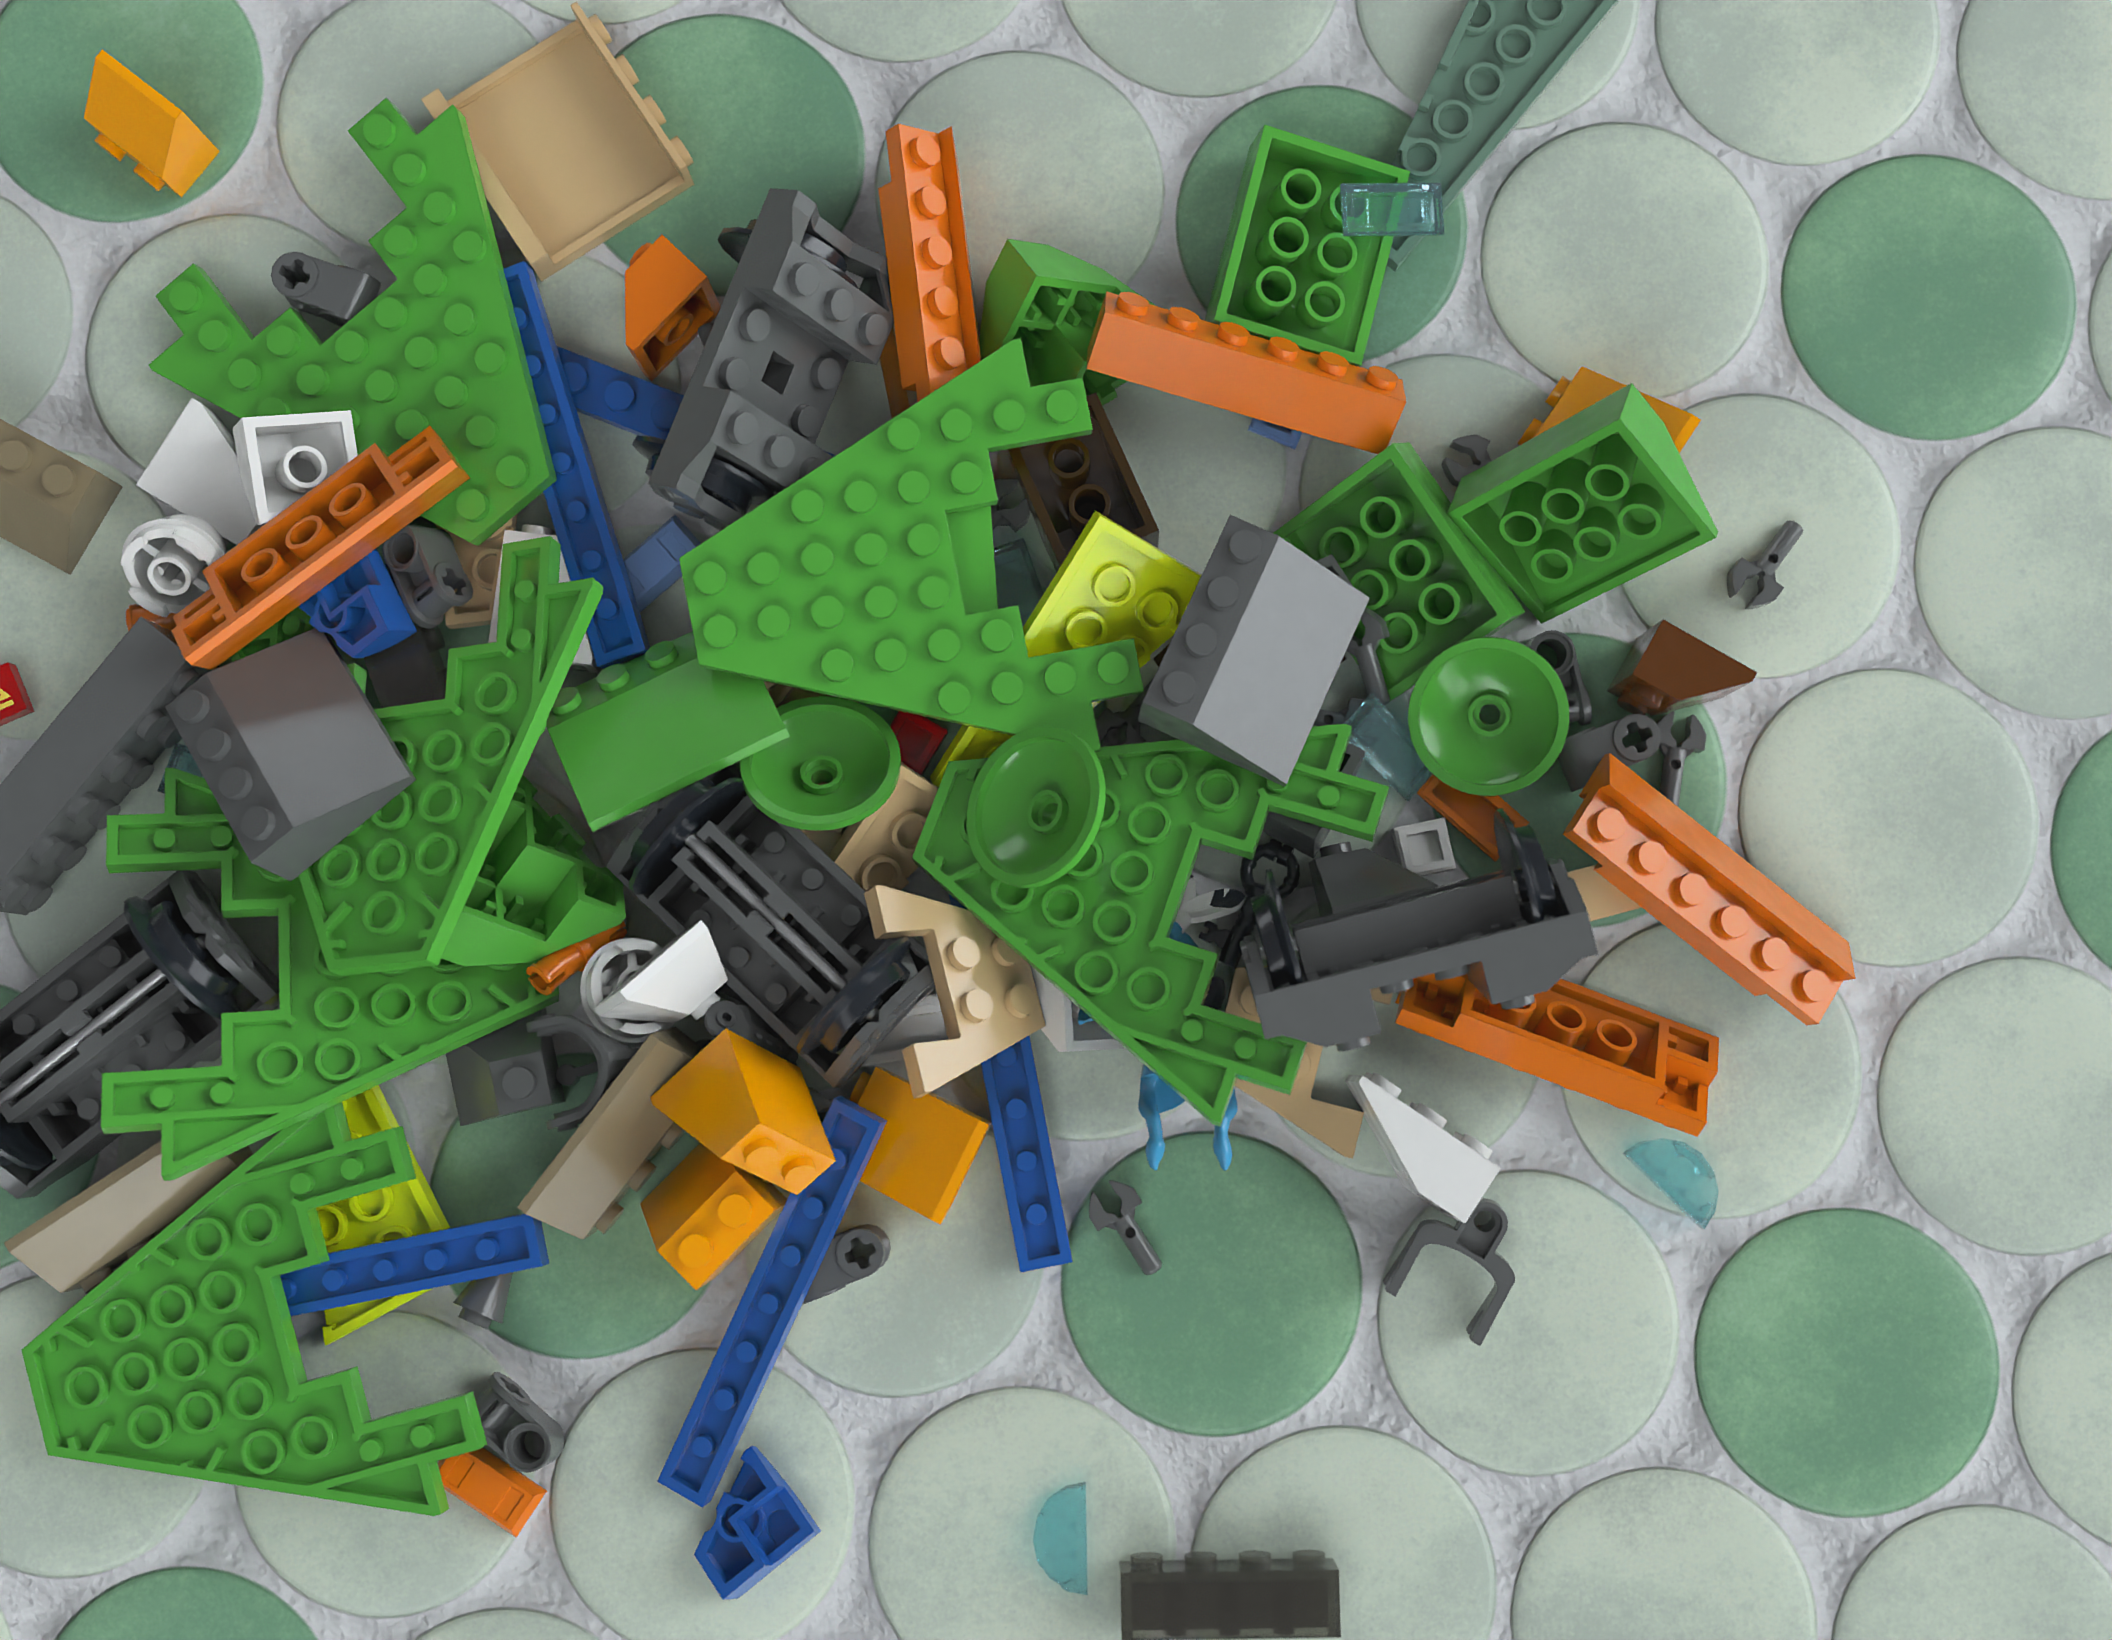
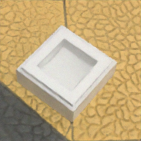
[1391,817,1456,876]

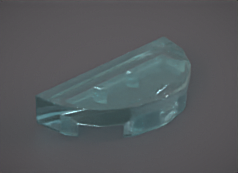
[1622,1138,1719,1229]
[1033,1482,1088,1595]

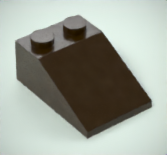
[1006,392,1159,573]

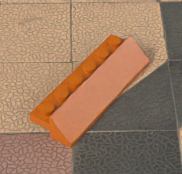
[878,124,982,402]
[171,426,470,670]
[1563,753,1856,1026]
[1395,973,1719,1137]

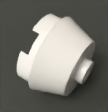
[120,514,227,617]
[580,938,674,1043]

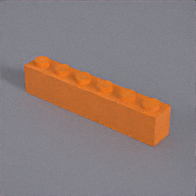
[1086,291,1406,454]

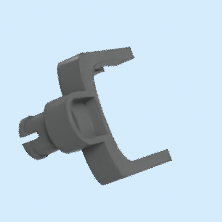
[1383,1198,1515,1346]

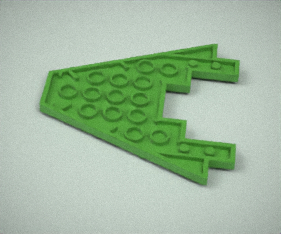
[148,98,557,546]
[679,338,1144,752]
[231,536,603,976]
[912,724,1389,1127]
[101,768,559,1181]
[21,1102,487,1516]

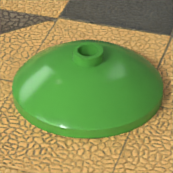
[1408,637,1570,796]
[740,696,901,831]
[967,726,1106,888]

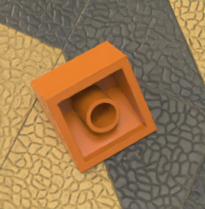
[625,235,721,382]

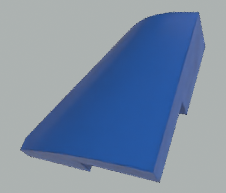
[298,548,417,658]
[694,1446,821,1600]

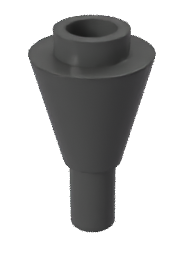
[453,1272,513,1330]

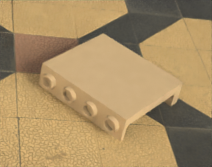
[421,1,694,282]

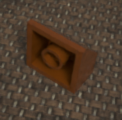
[1607,619,1757,716]

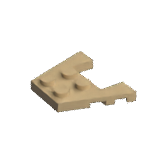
[864,885,1046,1098]
[1224,966,1393,1159]

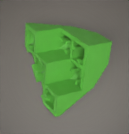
[979,239,1156,406]
[441,775,626,967]

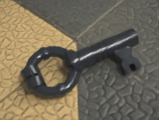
[1198,839,1300,969]

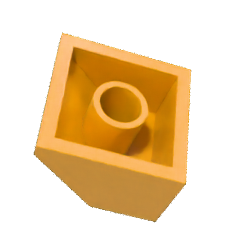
[84,49,220,198]

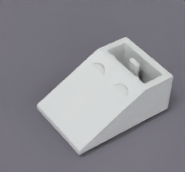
[1345,1072,1501,1223]

